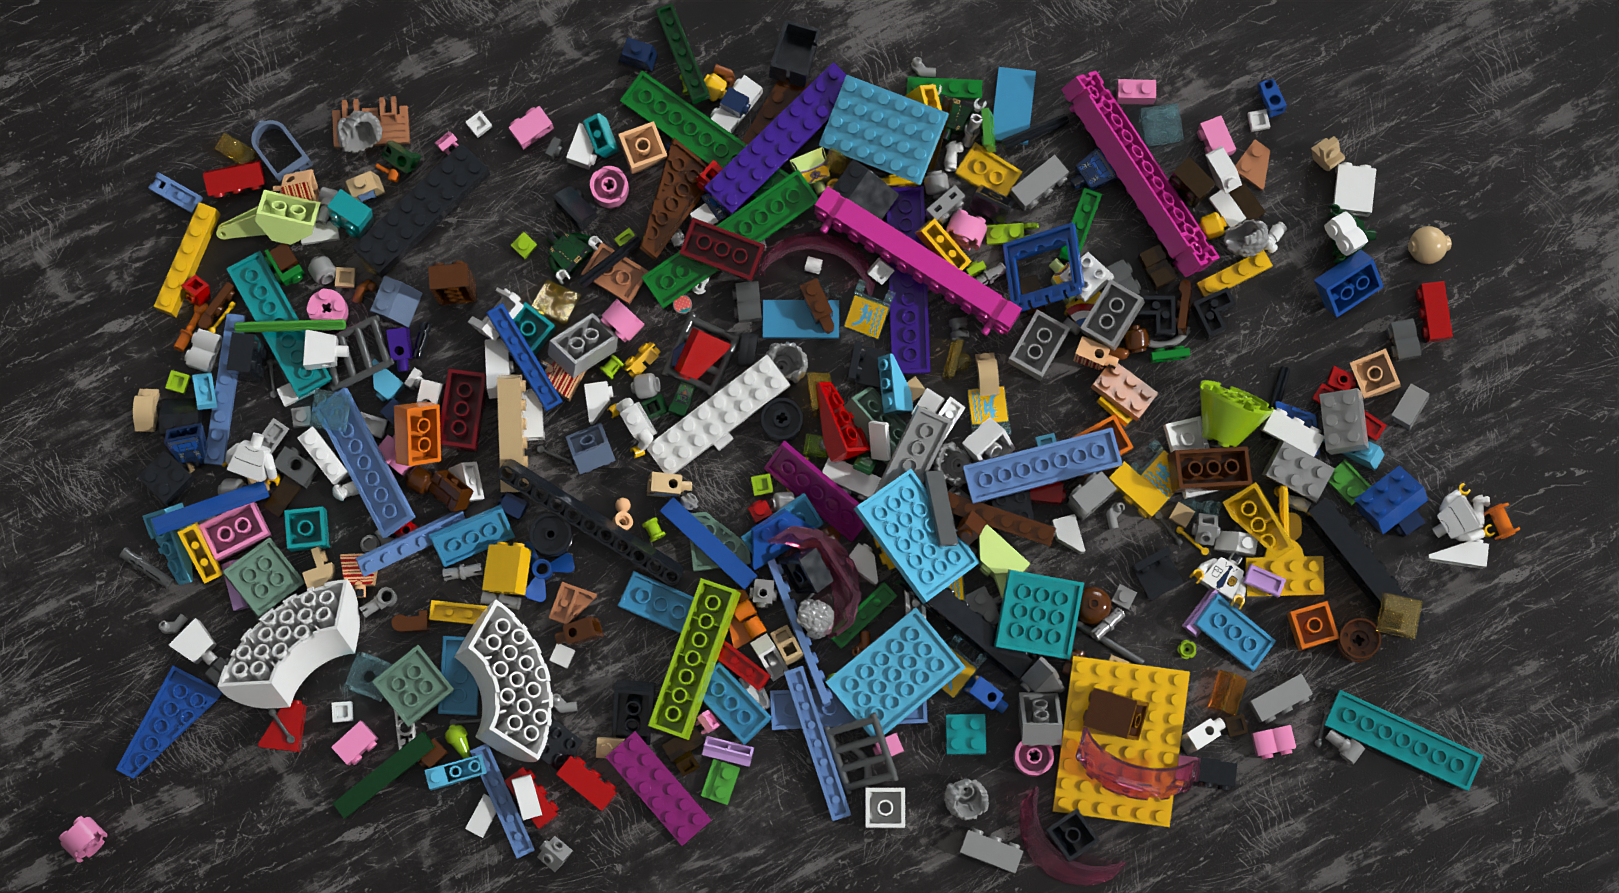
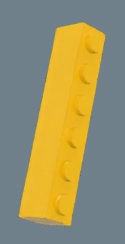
[154,202,221,318]

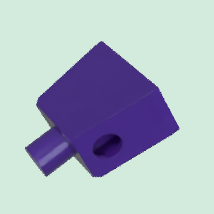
[386,327,413,372]

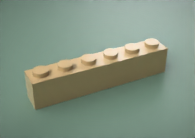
[497,375,529,492]

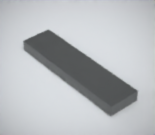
[923,470,958,547]

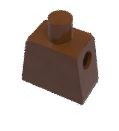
[555,616,604,646]

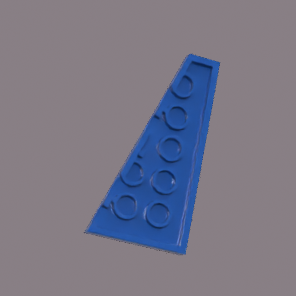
[116,666,223,779]

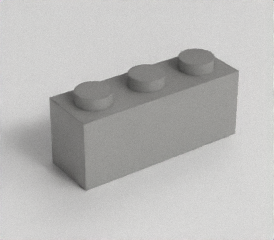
[1010,155,1069,211]
[1248,673,1313,724]
[959,828,1023,874]

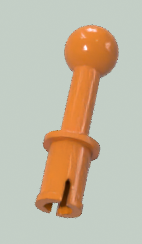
[173,303,208,352]

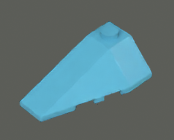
[142,503,193,585]

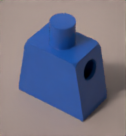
[962,675,1009,713]

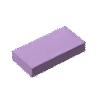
[1242,564,1286,598]

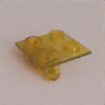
[531,280,581,324]

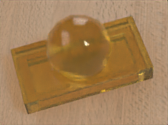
[214,133,257,164]
[823,148,852,176]
[943,339,971,379]

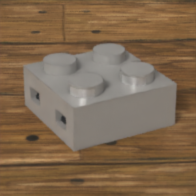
[925,185,965,227]

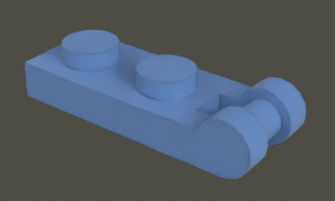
[148,172,203,214]

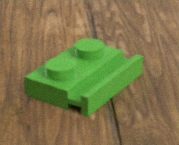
[981,108,996,153]
[1327,459,1371,507]
[701,759,740,805]

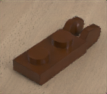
[1175,280,1192,336]
[198,282,236,331]

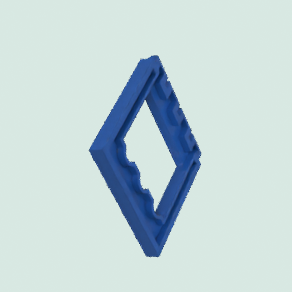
[1003,222,1085,312]

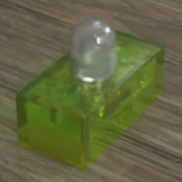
[803,433,829,458]

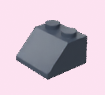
[370,276,423,328]
[565,423,616,474]

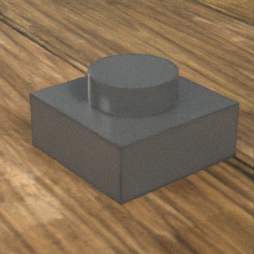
[545,137,563,161]

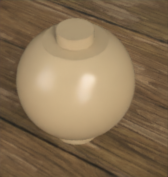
[1408,226,1452,264]

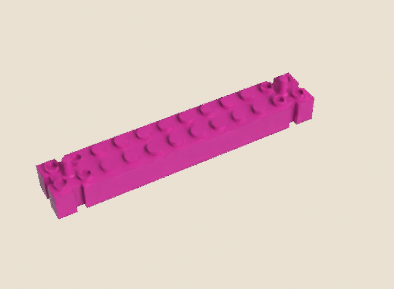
[1061,71,1220,277]
[815,186,1022,336]

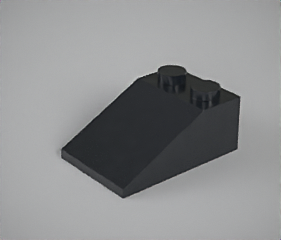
[832,159,899,220]
[612,679,656,745]

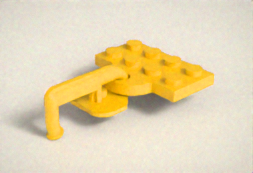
[1245,485,1324,596]

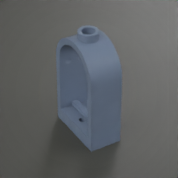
[251,120,313,184]

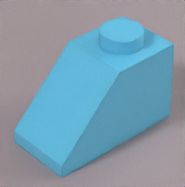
[372,359,406,402]

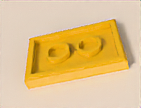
[955,142,1022,196]

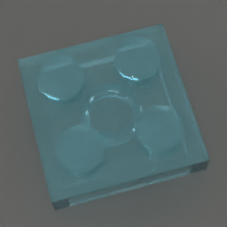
[1140,103,1184,146]
[309,389,352,432]

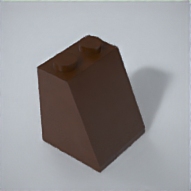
[1083,688,1149,741]

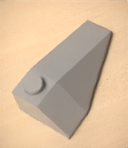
[1020,656,1065,693]

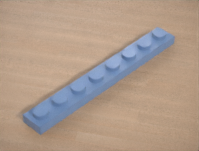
[204,313,247,466]
[767,559,833,708]
[784,666,851,821]

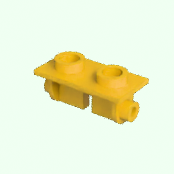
[623,342,660,379]

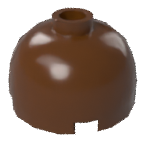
[1078,587,1112,625]

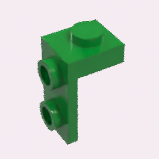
[264,249,306,286]

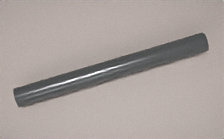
[1076,620,1145,665]

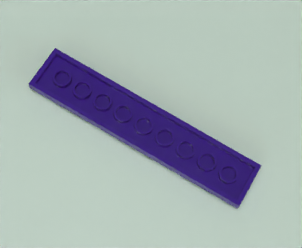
[704,62,846,215]
[887,186,930,374]

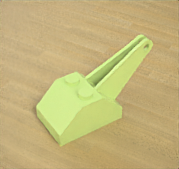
[216,190,321,245]
[977,525,1030,600]

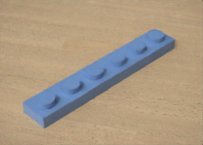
[355,510,466,577]
[470,744,535,859]

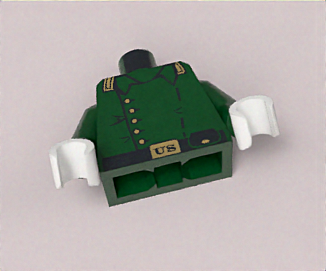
[931,84,987,142]
[546,231,603,284]

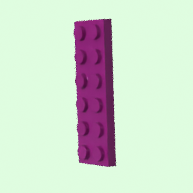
[763,441,865,542]
[605,731,711,846]

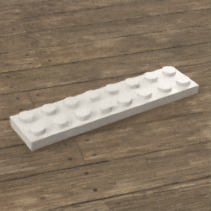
[646,355,791,474]

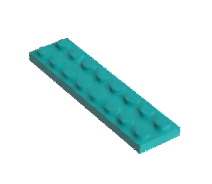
[226,251,332,398]
[1324,690,1484,791]

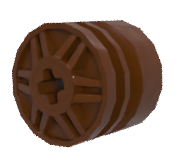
[1337,618,1381,663]

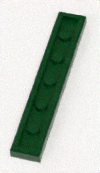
[655,3,711,105]
[333,732,435,819]

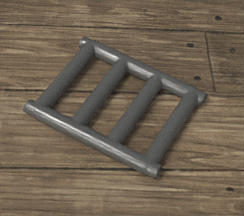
[661,312,741,397]
[328,314,394,393]
[823,712,899,795]

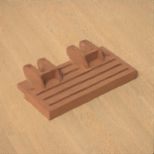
[332,96,410,149]

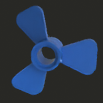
[523,541,575,602]

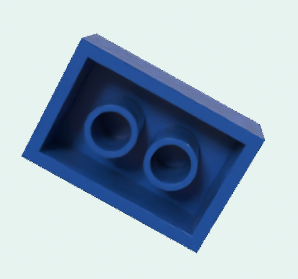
[1314,250,1384,317]
[1354,465,1428,534]

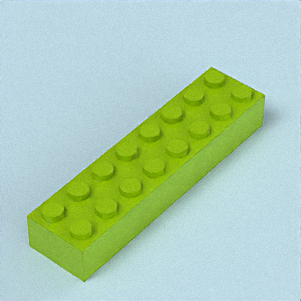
[648,578,741,740]

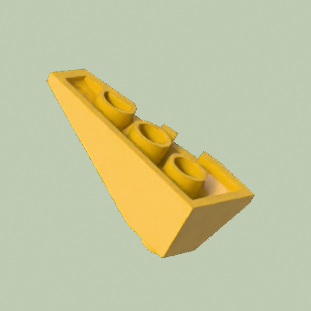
[1223,482,1294,558]

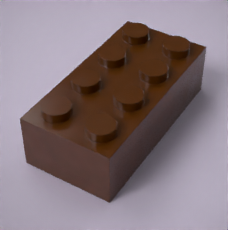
[428,261,477,306]
[1167,446,1252,493]

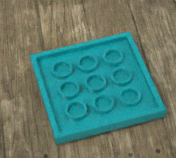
[994,569,1084,659]

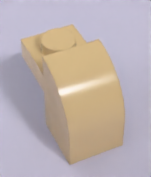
[1311,136,1345,171]
[975,353,999,396]
[133,389,160,432]
[302,547,336,589]
[770,625,804,666]

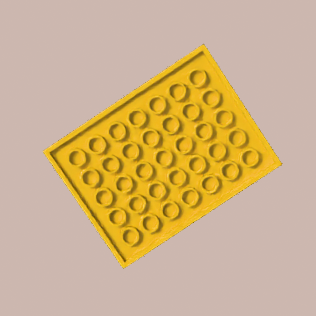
[1052,656,1190,827]

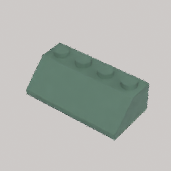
[844,386,907,466]

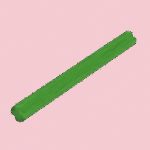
[234,319,346,333]

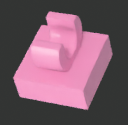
[435,131,458,155]
[695,709,722,734]

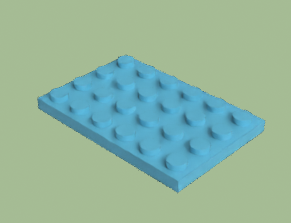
[819,75,949,185]
[854,469,980,604]
[825,607,966,737]

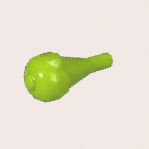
[445,725,471,759]

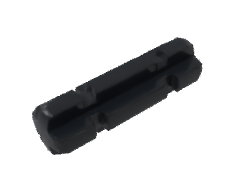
[412,322,432,359]

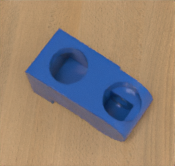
[1257,78,1287,118]

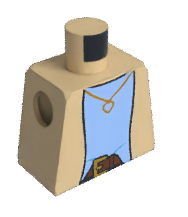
[345,171,386,203]
[647,472,692,497]

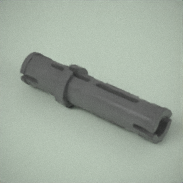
[119,547,174,589]

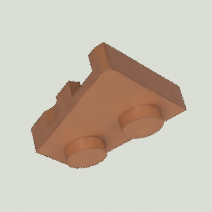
[1235,140,1270,191]
[549,582,597,625]

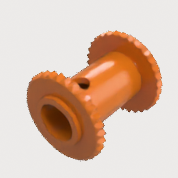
[1484,503,1520,540]

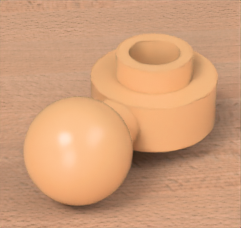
[612,498,633,530]

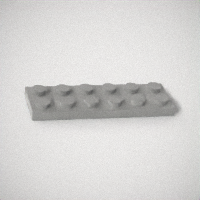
[873,405,953,495]

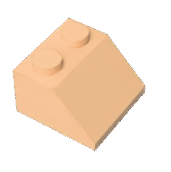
[618,121,667,174]
[1350,349,1401,398]

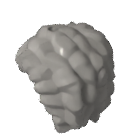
[336,111,383,153]
[1223,219,1269,257]
[765,342,808,383]
[932,442,972,488]
[796,599,834,639]
[944,779,989,820]

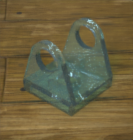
[344,652,393,702]

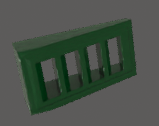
[640,394,669,420]
[853,452,878,475]

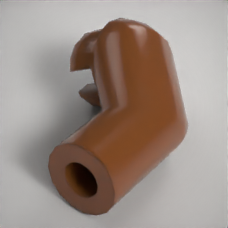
[713,64,736,88]
[352,279,377,304]
[1109,347,1130,360]
[852,631,871,657]

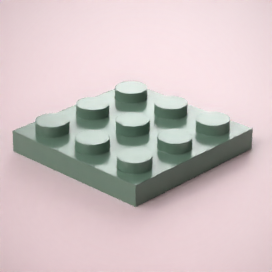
[222,537,305,618]
[372,645,455,727]

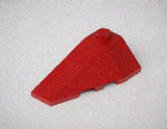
[816,382,871,462]

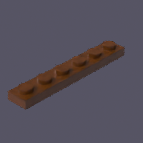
[947,491,1057,547]

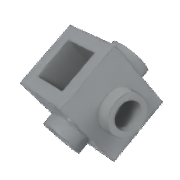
[1191,513,1220,546]
[749,579,777,608]
[537,836,573,872]

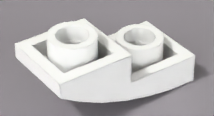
[512,774,542,820]

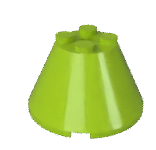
[1200,380,1274,448]

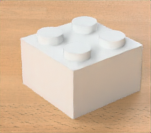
[962,417,1015,463]
[865,788,905,828]

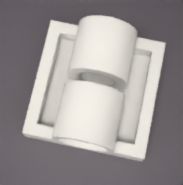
[1060,252,1114,302]

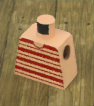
[273,169,320,202]
[1073,336,1119,371]
[540,361,586,402]
[340,554,378,598]

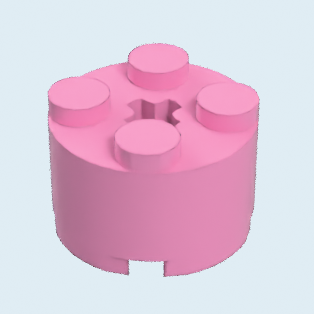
[590,166,629,208]
[945,209,987,251]
[307,289,349,331]
[601,299,645,342]
[1013,741,1054,777]
[59,816,107,862]

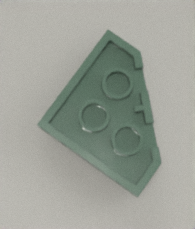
[690,512,751,572]

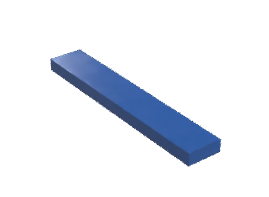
[486,303,563,411]
[152,481,270,536]
[660,497,757,590]

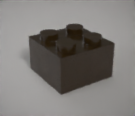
[1169,157,1216,208]

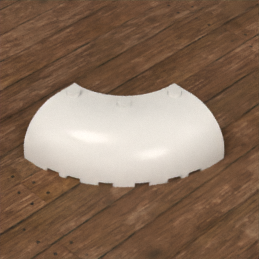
[217,579,360,708]
[454,600,553,762]

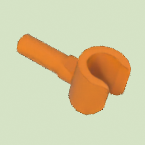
[375,163,400,182]

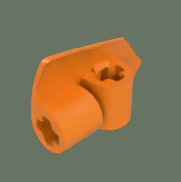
[729,589,767,649]

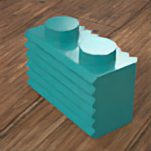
[583,113,619,158]

